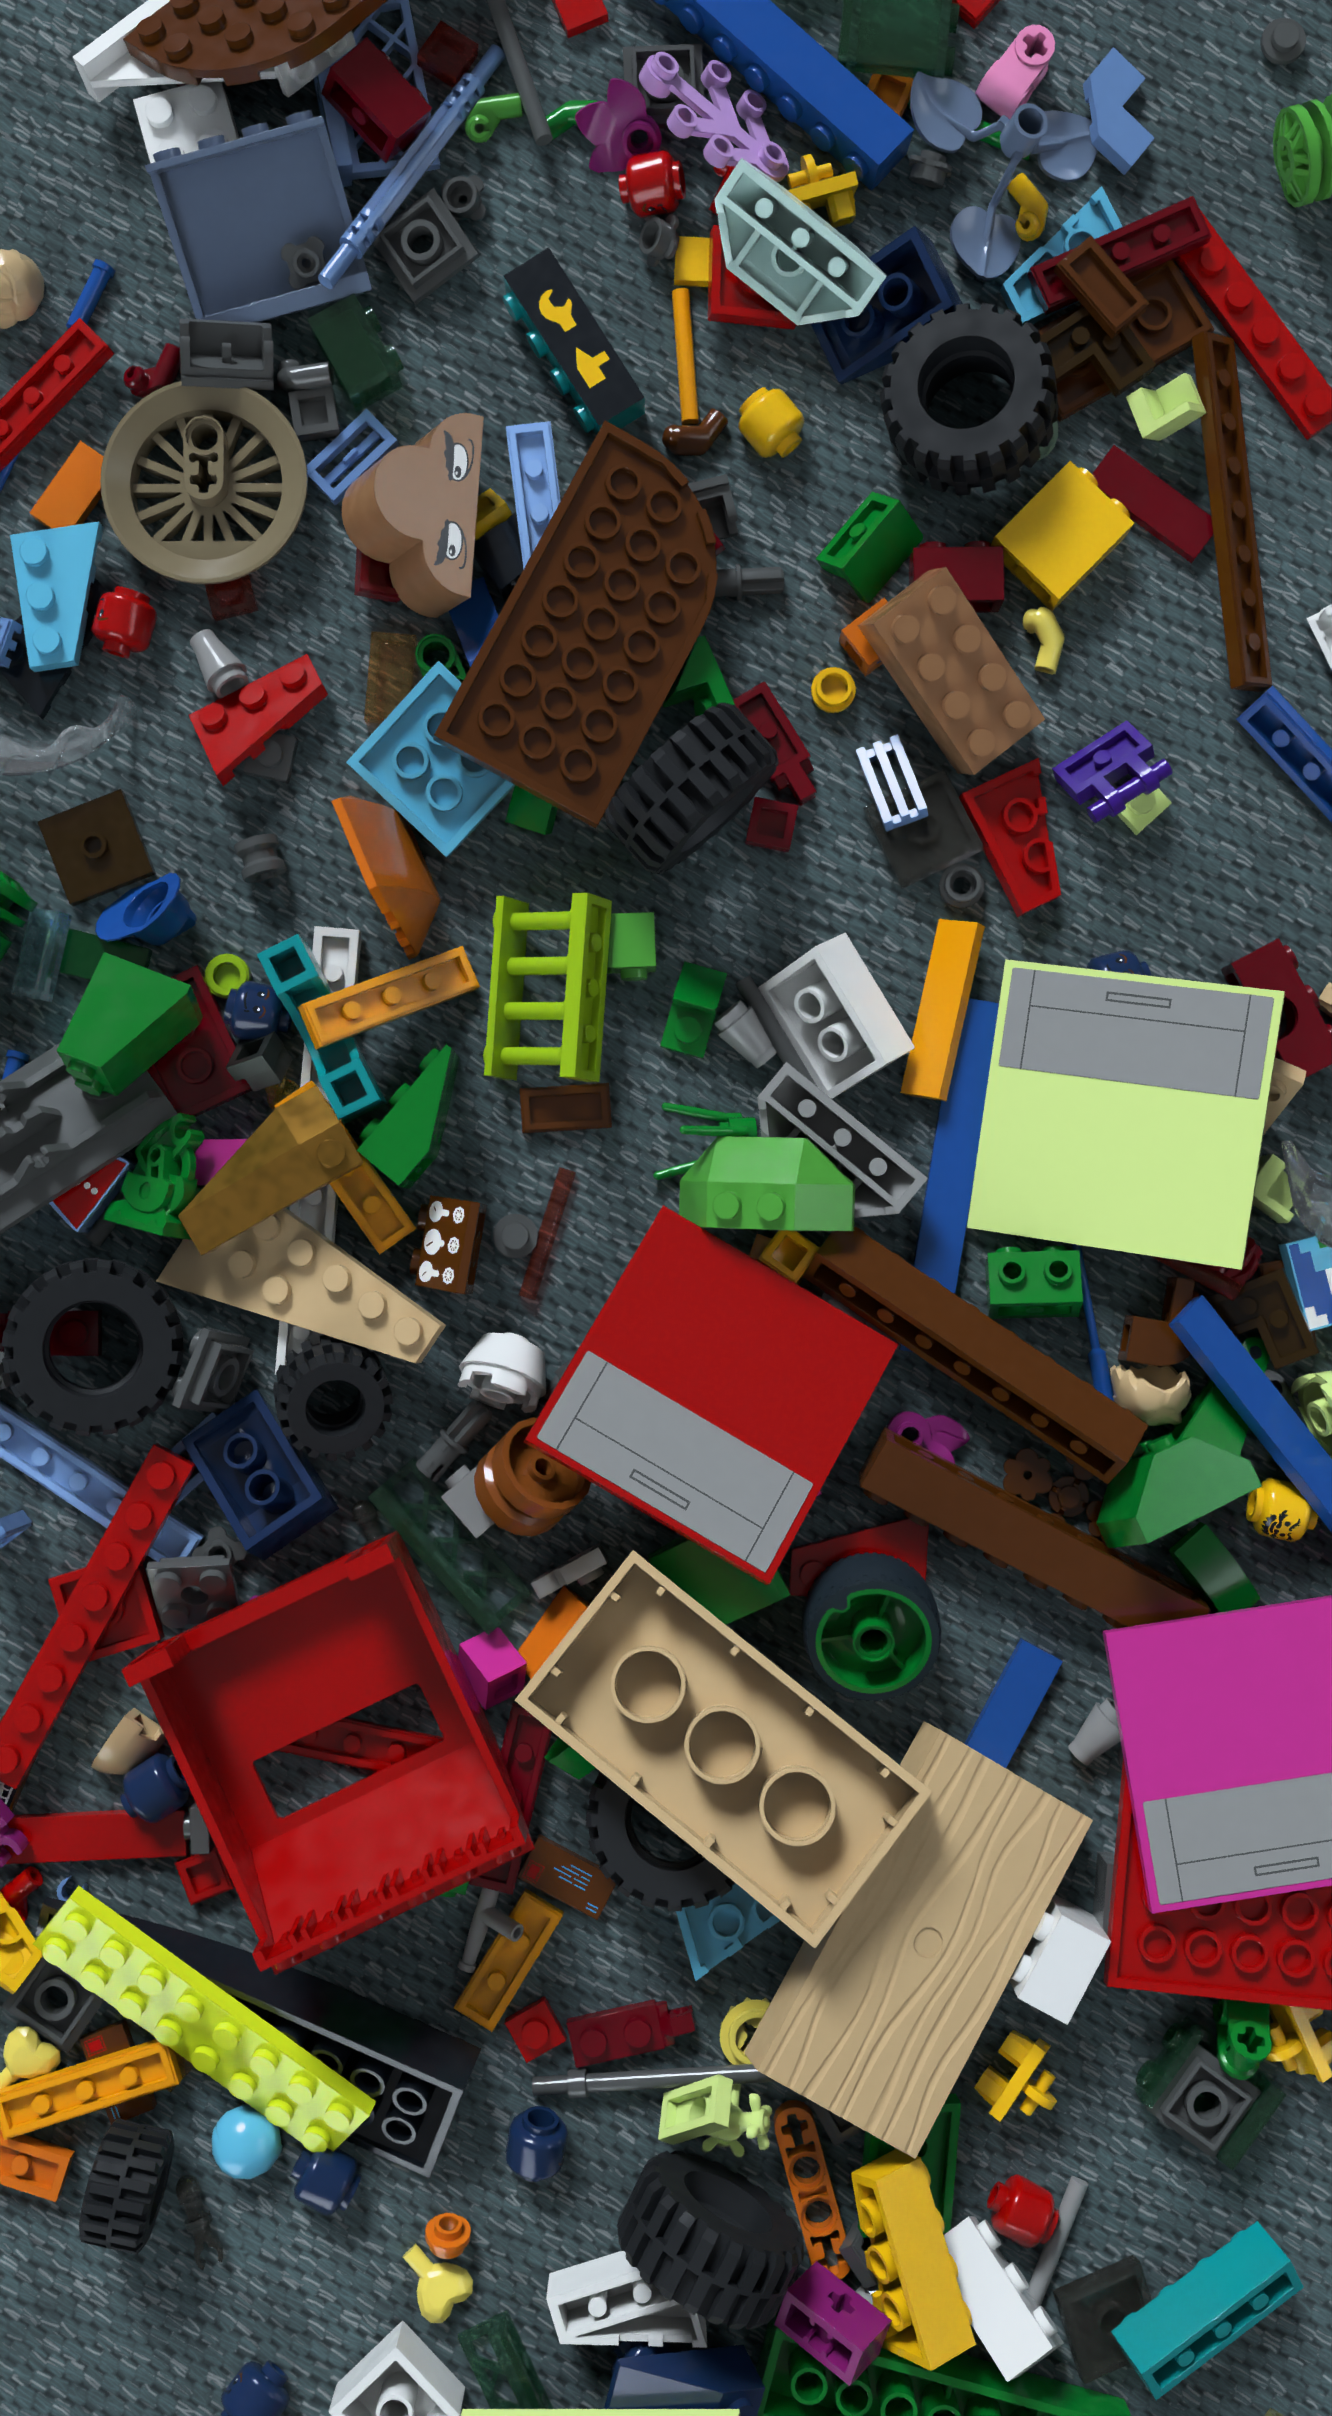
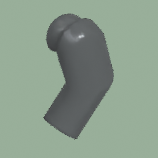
[276,359,334,392]

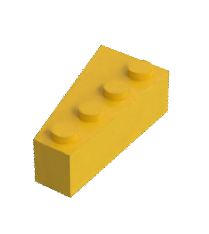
[851,2149,976,2371]

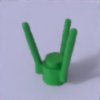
[653,1102,757,1180]

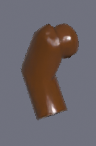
[662,408,728,456]

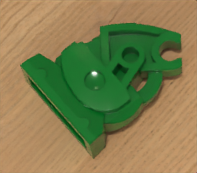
[103,1113,205,1240]

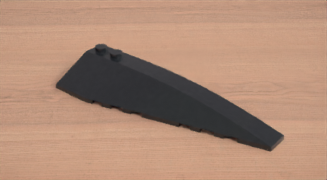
[35,1897,481,2178]

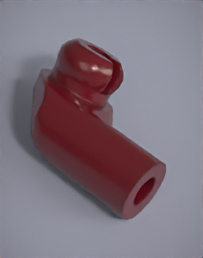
[123,343,180,398]

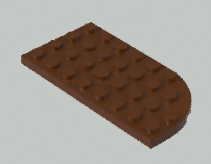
[123,0,388,86]
[433,420,718,829]

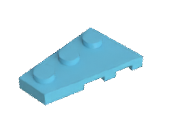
[1000,186,1123,326]
[10,521,104,672]
[676,1883,780,1981]

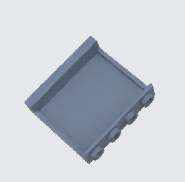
[145,110,373,323]

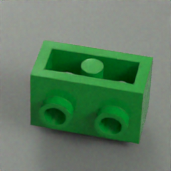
[985,1245,1083,1319]

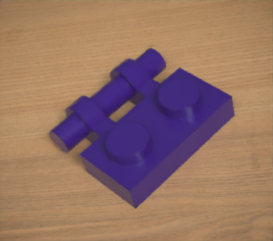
[1052,720,1173,823]

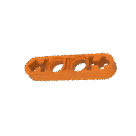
[774,2100,850,2280]

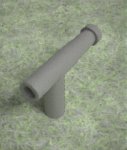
[457,1888,524,1973]

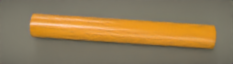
[672,288,699,425]

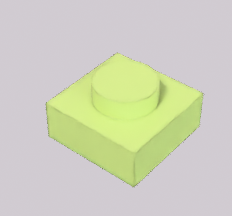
[1118,788,1172,835]

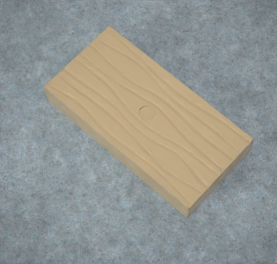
[514,1550,932,1948]
[744,1721,1093,2159]

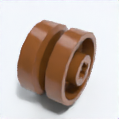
[474,1417,591,1536]

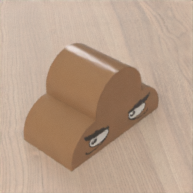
[342,413,484,618]

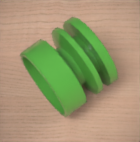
[1273,95,1332,208]

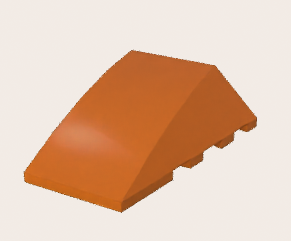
[331,796,441,960]

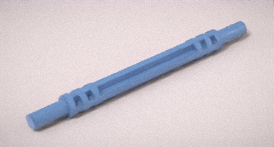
[318,44,505,289]

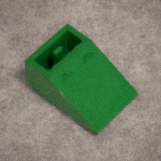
[357,1044,460,1189]

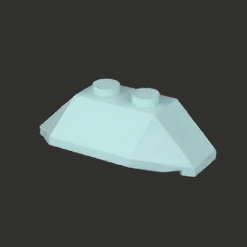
[714,158,887,326]

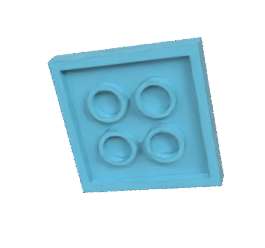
[346,660,515,858]

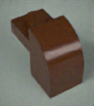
[1118,1277,1199,1366]

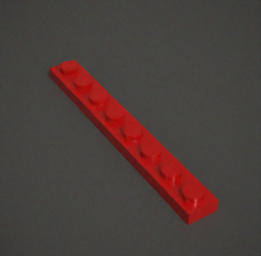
[0,1443,196,1790]

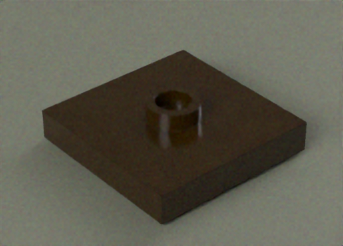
[38,789,156,907]

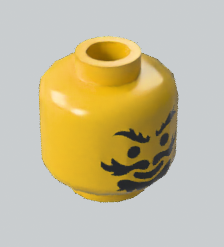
[1246,1477,1318,1542]

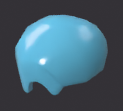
[212,2104,283,2179]

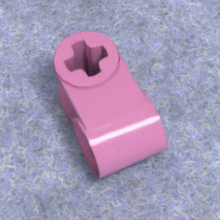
[975,25,1055,119]

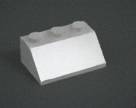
[758,932,915,1099]

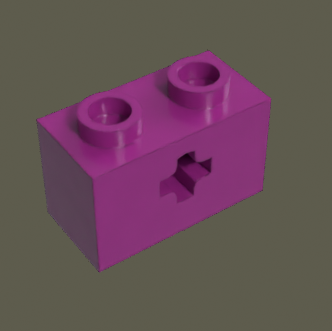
[774,2261,892,2386]

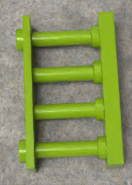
[483,893,612,1082]

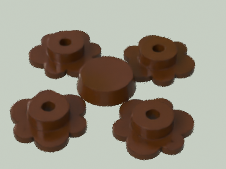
[1003,1448,1105,1543]

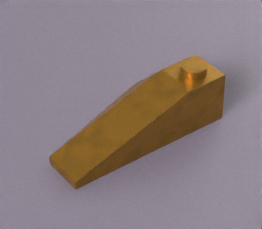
[178,1085,363,1256]

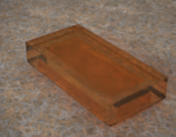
[364,631,417,724]

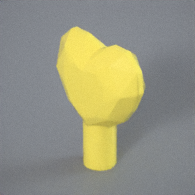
[0,2026,61,2089]
[403,2244,473,2323]

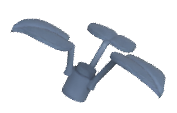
[910,71,1098,281]

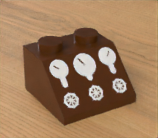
[410,1195,487,1294]

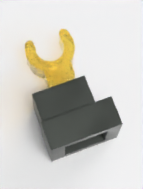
[226,1031,300,1110]

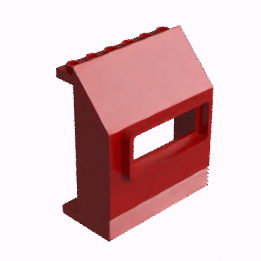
[121,1530,535,1975]

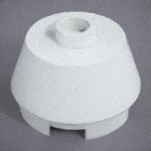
[458,1333,546,1413]

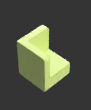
[1126,373,1207,441]
[1253,1154,1305,1223]

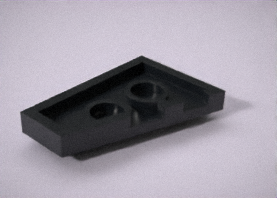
[0,578,107,720]

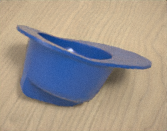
[95,873,197,946]

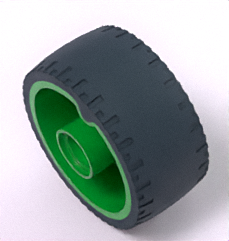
[802,1552,941,1701]

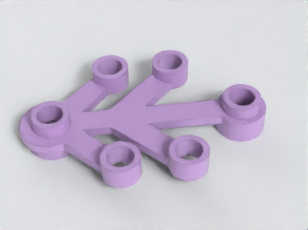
[639,52,789,182]

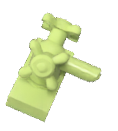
[658,2074,772,2157]

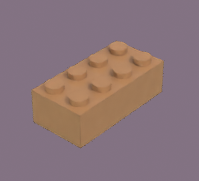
[858,567,1045,775]

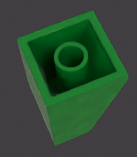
[57,952,203,1096]
[648,1536,790,1625]

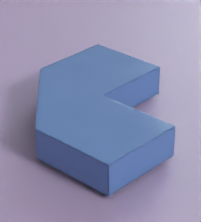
[1083,47,1154,175]

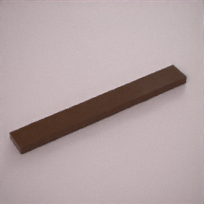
[1192,331,1272,692]

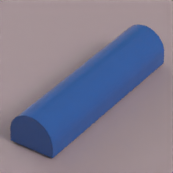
[1236,686,1332,823]

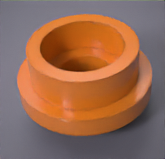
[425,2213,471,2259]

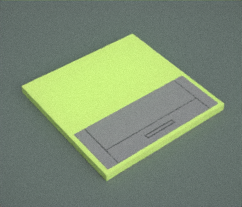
[967,959,1285,1270]

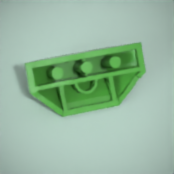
[679,1136,855,1231]

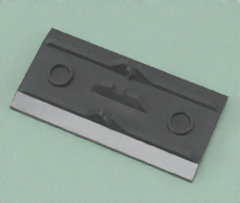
[0,1043,178,1235]

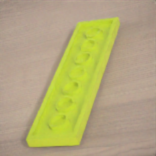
[33,1885,376,2153]

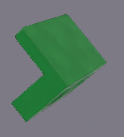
[816,492,923,603]

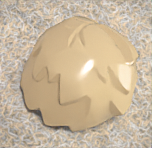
[0,249,45,329]
[1110,1365,1191,1426]

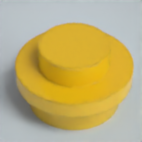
[811,667,856,713]

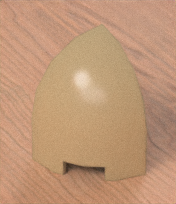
[91,1708,166,1775]

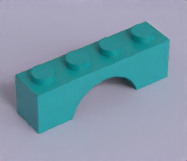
[257,934,387,1123]

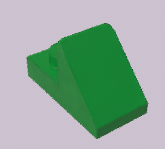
[663,635,735,716]
[660,961,727,1059]

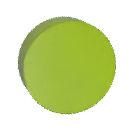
[205,954,252,999]

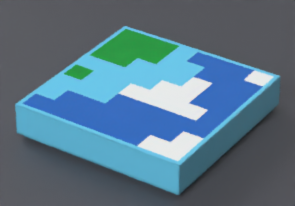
[1279,1231,1332,1331]

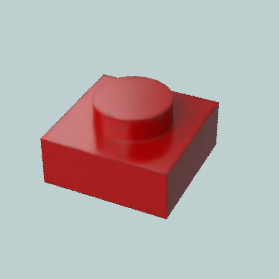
[505,1996,567,2063]

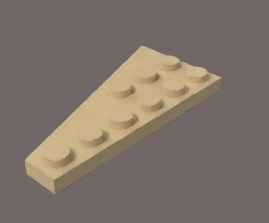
[156,1208,446,1363]

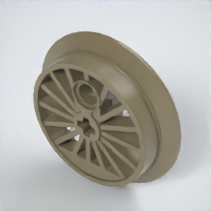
[100,381,308,584]

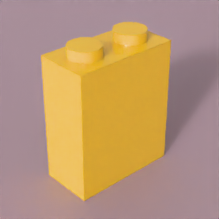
[991,461,1134,611]

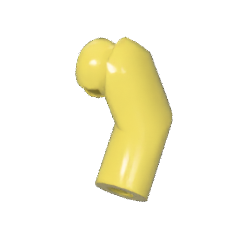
[1023,606,1065,675]

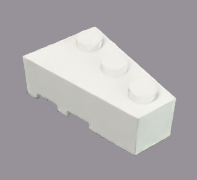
[944,2216,1064,2382]
[546,2251,707,2348]

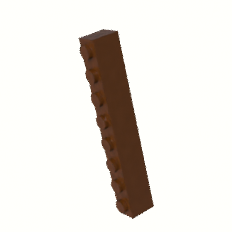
[802,1227,1148,1484]
[859,1427,1210,1628]

